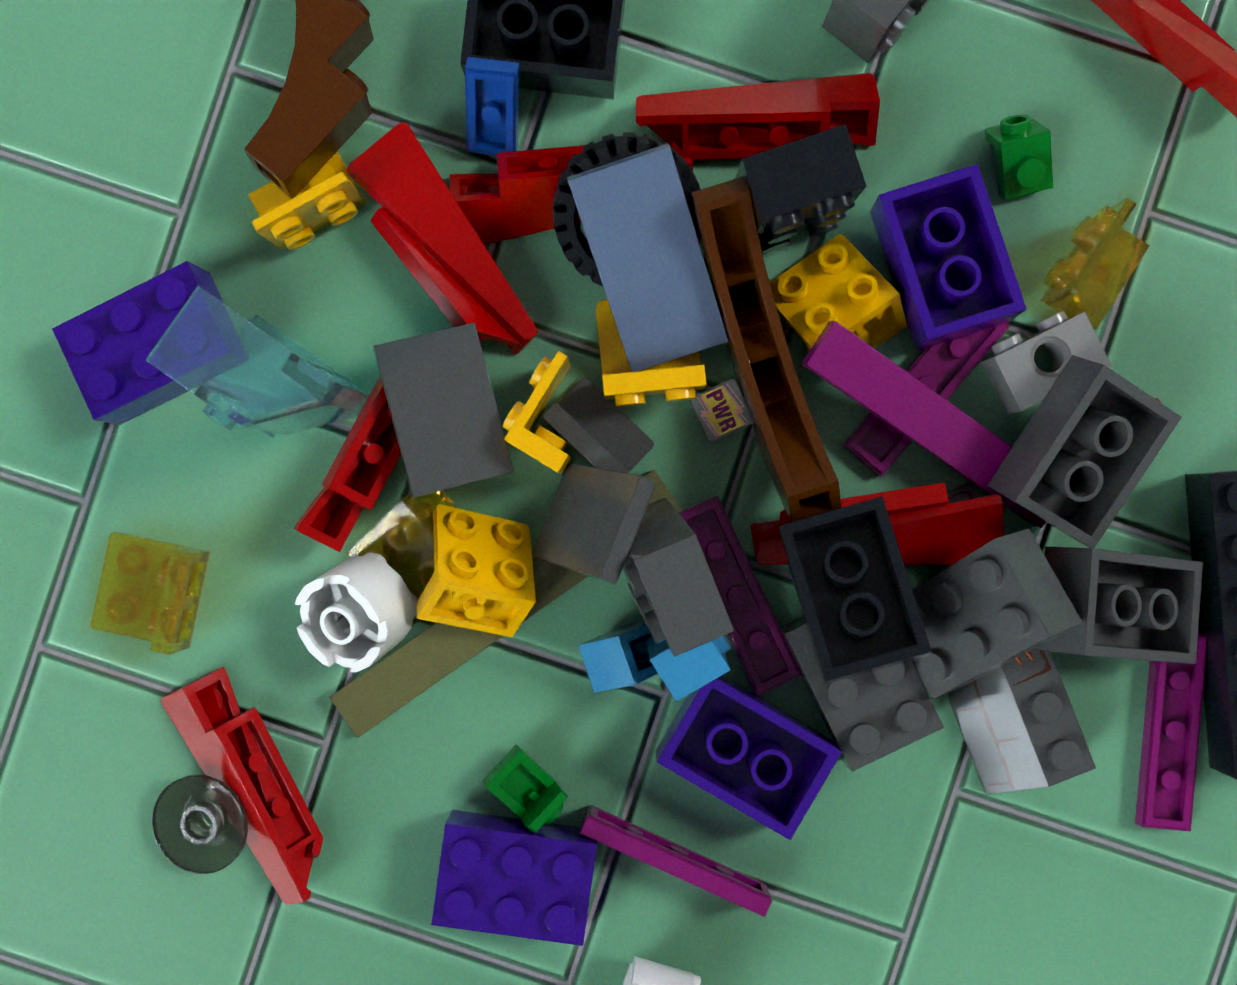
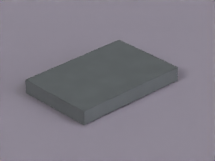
[373,322,514,498]
[532,463,655,584]

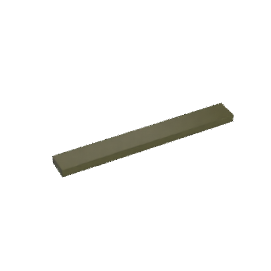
[329,470,682,738]

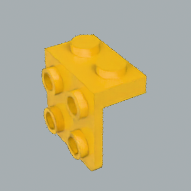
[596,299,707,407]

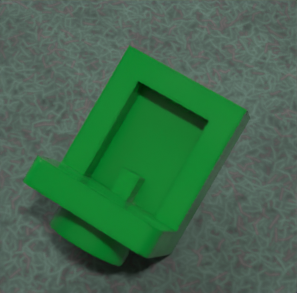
[985,115,1053,200]
[482,744,568,833]

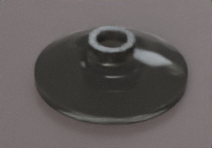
[152,775,248,874]

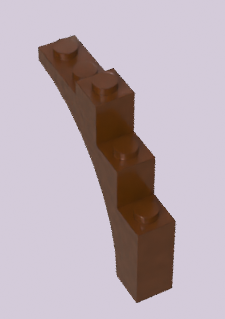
[244,0,374,199]
[692,176,842,523]

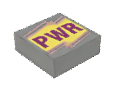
[689,378,753,443]

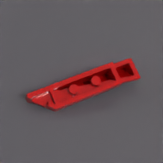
[1091,0,1237,118]
[636,73,880,160]
[346,122,538,355]
[450,145,693,245]
[294,376,401,552]
[750,483,1004,565]
[161,667,323,905]

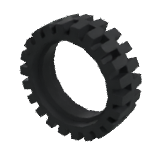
[553,132,701,286]

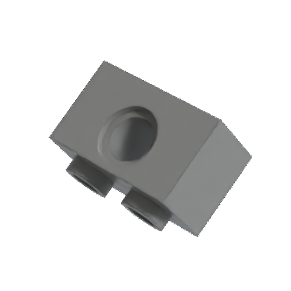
[981,310,1112,414]

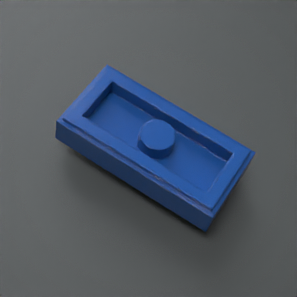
[465,57,519,155]

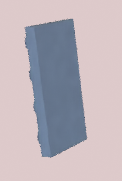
[567,143,728,372]

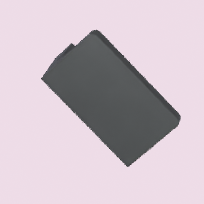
[542,378,654,474]

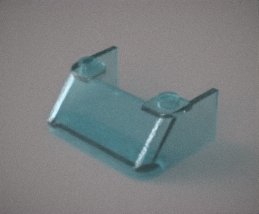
[145,286,370,437]

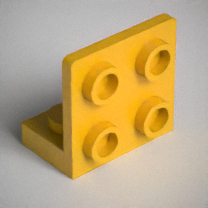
[248,151,367,250]
[770,234,907,383]
[502,351,572,475]
[417,504,536,637]

